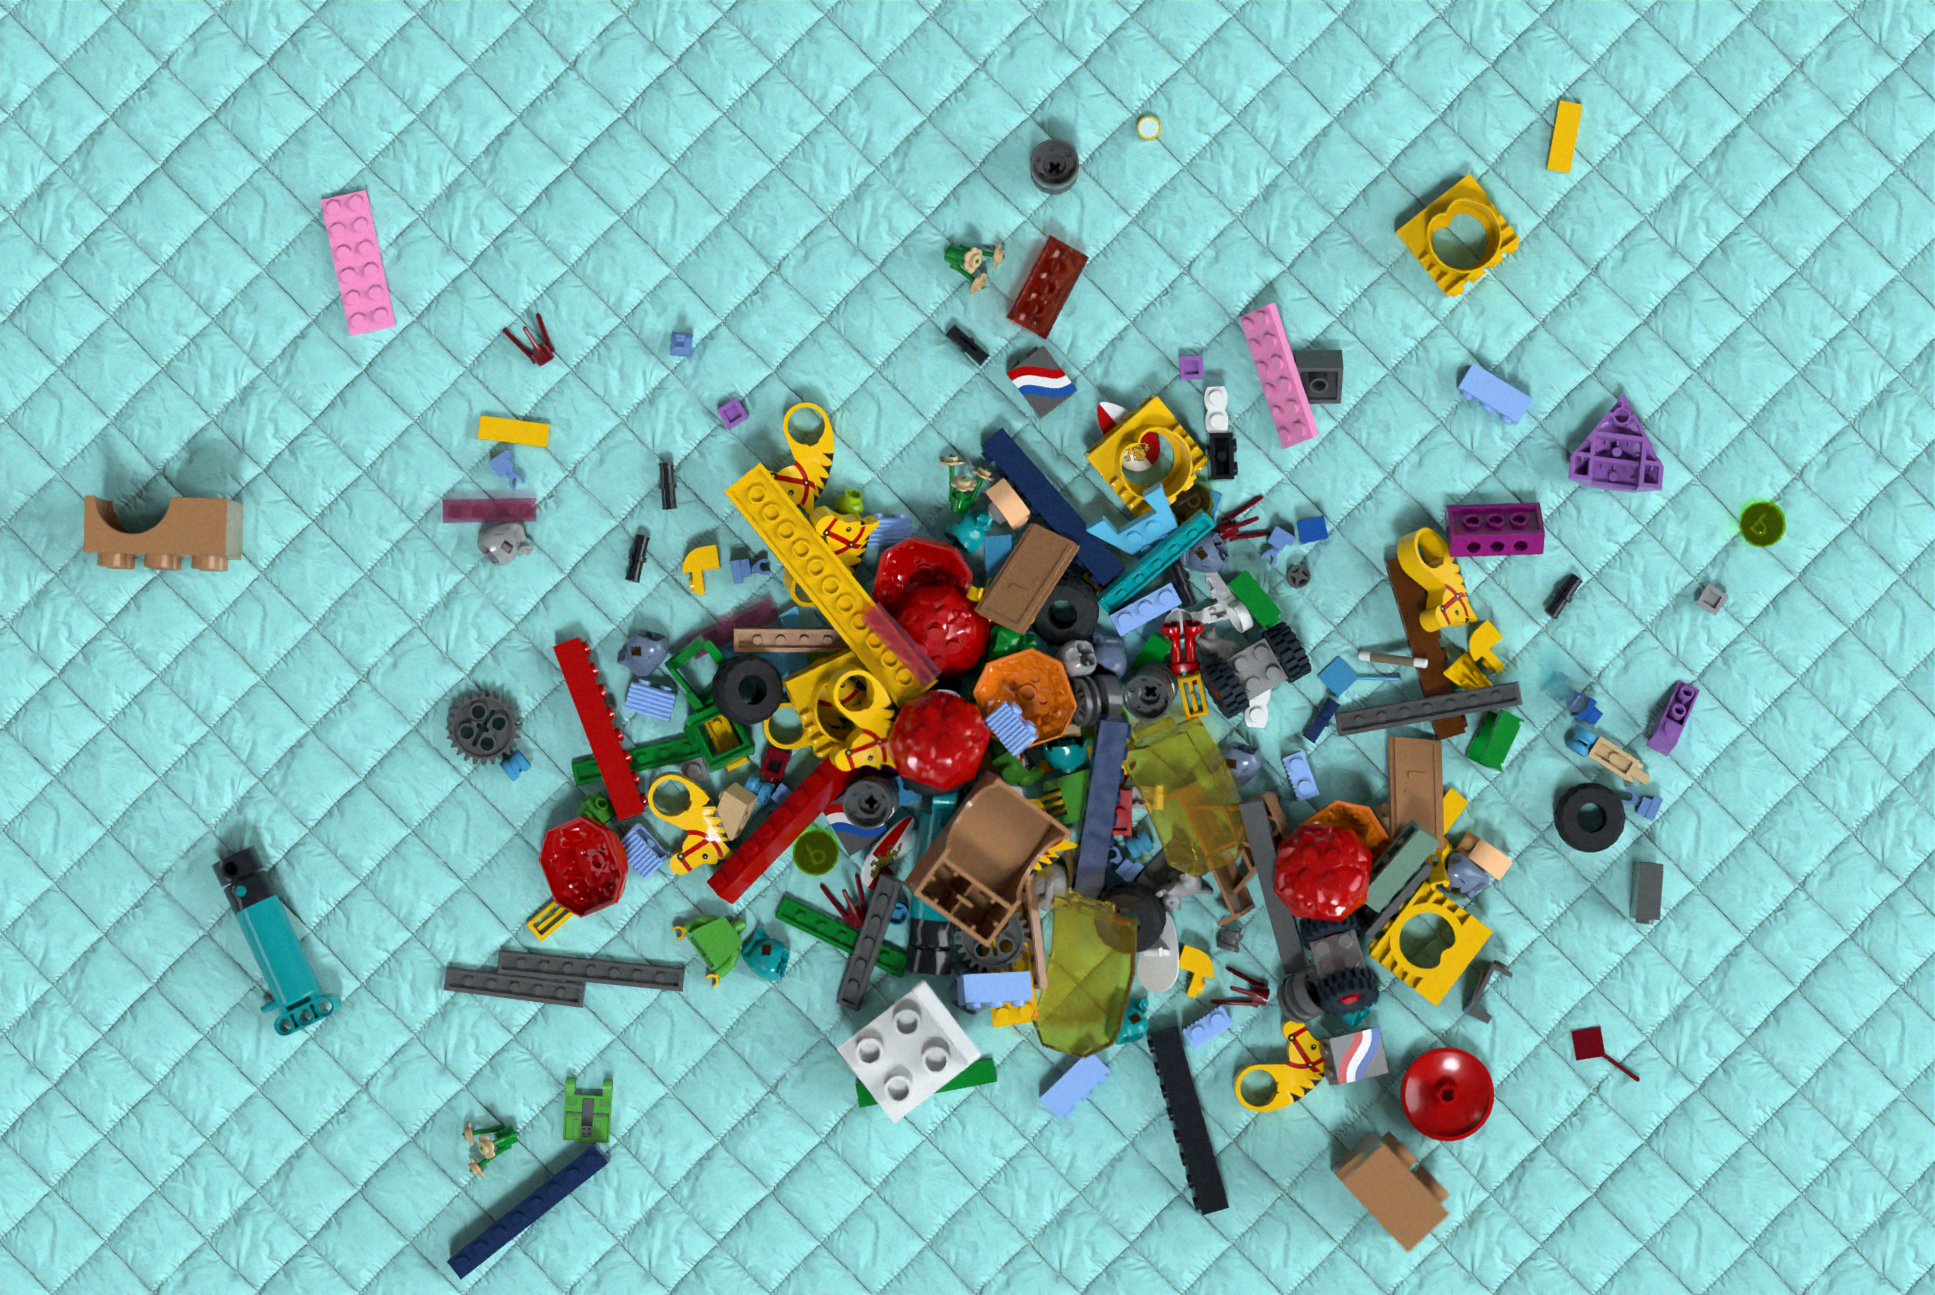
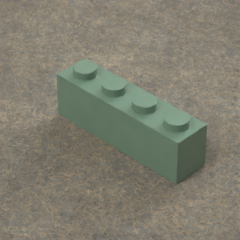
[1365,819,1440,913]

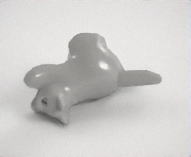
[1195,626,1253,660]
[1154,867,1213,911]

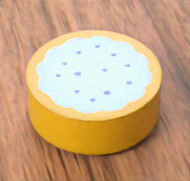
[1137,116,1160,140]

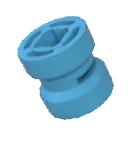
[1565,726,1597,757]
[499,749,532,782]
[744,774,775,805]
[1123,829,1155,860]
[890,902,909,926]

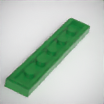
[571,732,713,786]
[775,896,908,978]
[856,1058,997,1108]

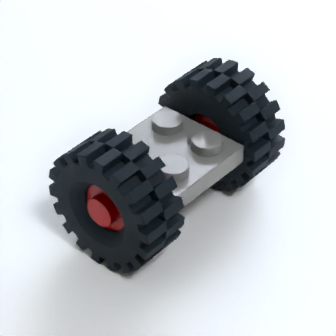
[1199,621,1312,719]
[1299,910,1379,1016]

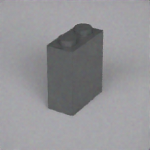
[1630,861,1664,924]

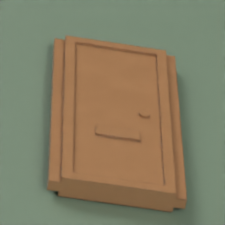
[975,523,1080,635]
[1388,736,1445,851]

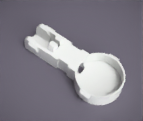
[1205,572,1253,633]
[1164,602,1229,642]

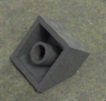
[1295,350,1344,404]

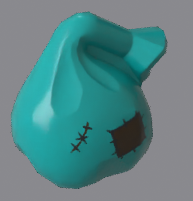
[943,509,993,553]
[741,928,790,981]
[1107,995,1149,1045]

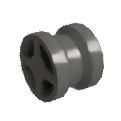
[1286,565,1311,588]
[1216,929,1244,953]

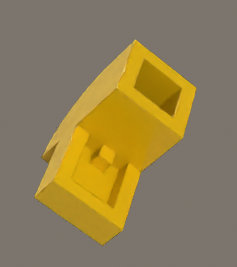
[682,545,721,596]
[1467,620,1505,673]
[1179,944,1214,998]

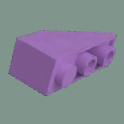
[1646,680,1700,756]

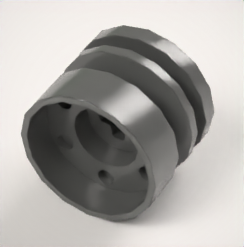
[1030,139,1079,195]
[1123,662,1178,721]
[1069,674,1123,726]
[842,774,900,829]
[1277,965,1326,1024]

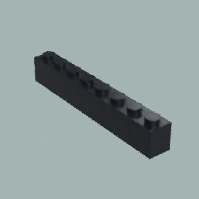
[1147,1026,1229,1216]

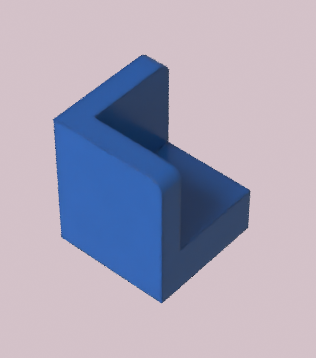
[1296,515,1329,545]

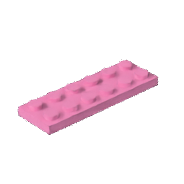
[320,190,396,336]
[1239,303,1319,449]

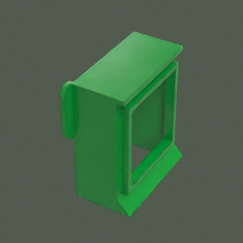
[664,634,724,713]
[683,705,755,774]
[1465,709,1524,772]

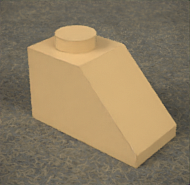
[717,782,758,841]

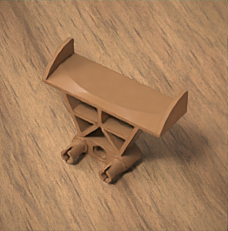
[1163,781,1292,926]

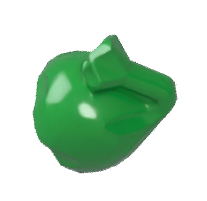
[988,624,1038,659]

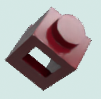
[759,746,792,783]

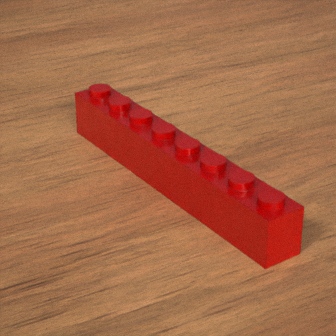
[553,637,649,821]
[707,755,861,905]

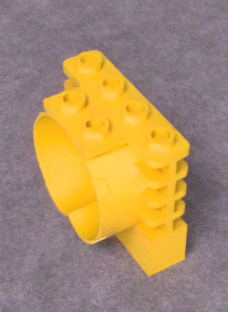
[1395,173,1521,298]
[1082,393,1209,518]
[781,647,898,759]
[1367,880,1493,1007]

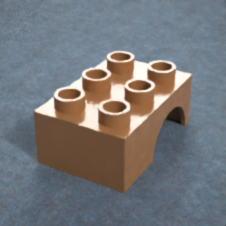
[83,495,243,572]
[903,770,1072,947]
[1331,1131,1450,1253]

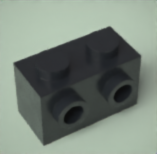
[1207,432,1238,482]

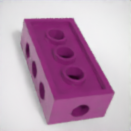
[1445,502,1545,557]

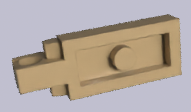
[1587,736,1650,785]

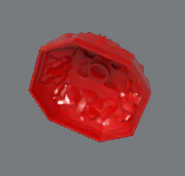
[872,536,973,621]
[890,585,991,681]
[886,690,991,791]
[539,815,629,918]
[1273,823,1372,922]

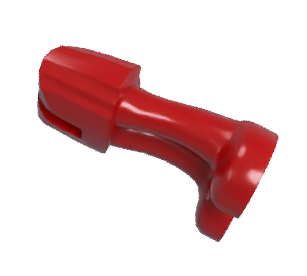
[1160,620,1204,685]

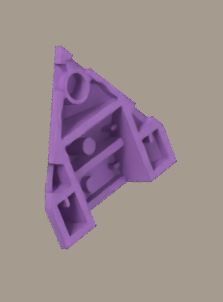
[1568,394,1664,493]

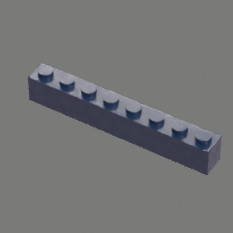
[981,428,1124,587]
[1071,713,1131,900]
[447,1143,611,1279]

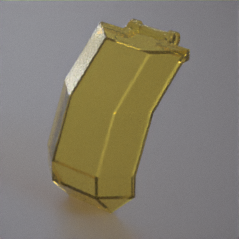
[1122,716,1248,877]
[1031,891,1138,1059]

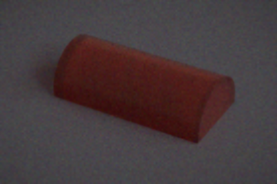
[1005,235,1089,339]

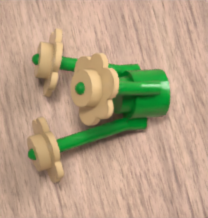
[944,243,1005,295]
[939,454,995,514]
[462,1120,518,1178]

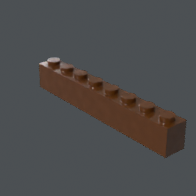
[1384,558,1468,741]

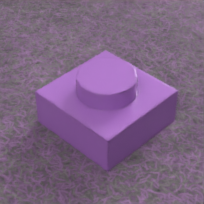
[1179,355,1204,380]
[717,398,749,430]

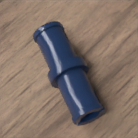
[1302,697,1340,744]

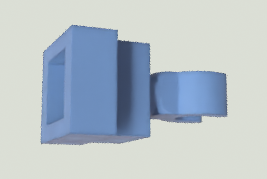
[670,332,694,358]
[488,449,525,490]
[1260,526,1296,567]
[730,559,770,585]
[763,782,794,816]
[1621,789,1663,821]
[1110,846,1145,882]

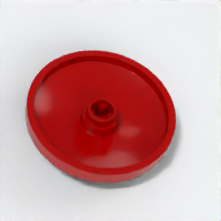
[1400,1047,1494,1141]

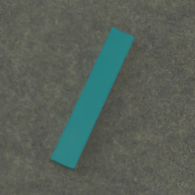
[1097,508,1217,615]

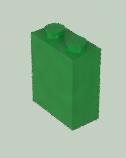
[1226,570,1282,629]

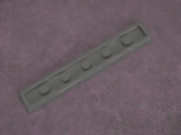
[836,873,904,1011]
[444,967,586,1008]

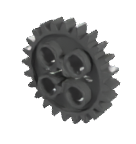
[445,690,522,766]
[955,911,1030,973]

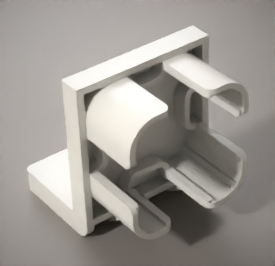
[837,980,981,1124]

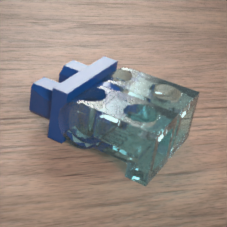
[1540,672,1603,725]

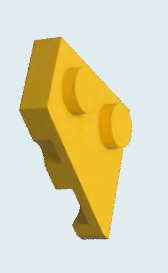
[1443,652,1493,690]

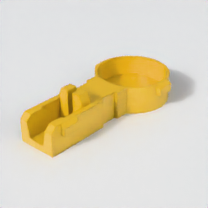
[1426,837,1452,891]

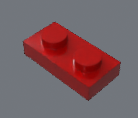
[1111,788,1133,836]

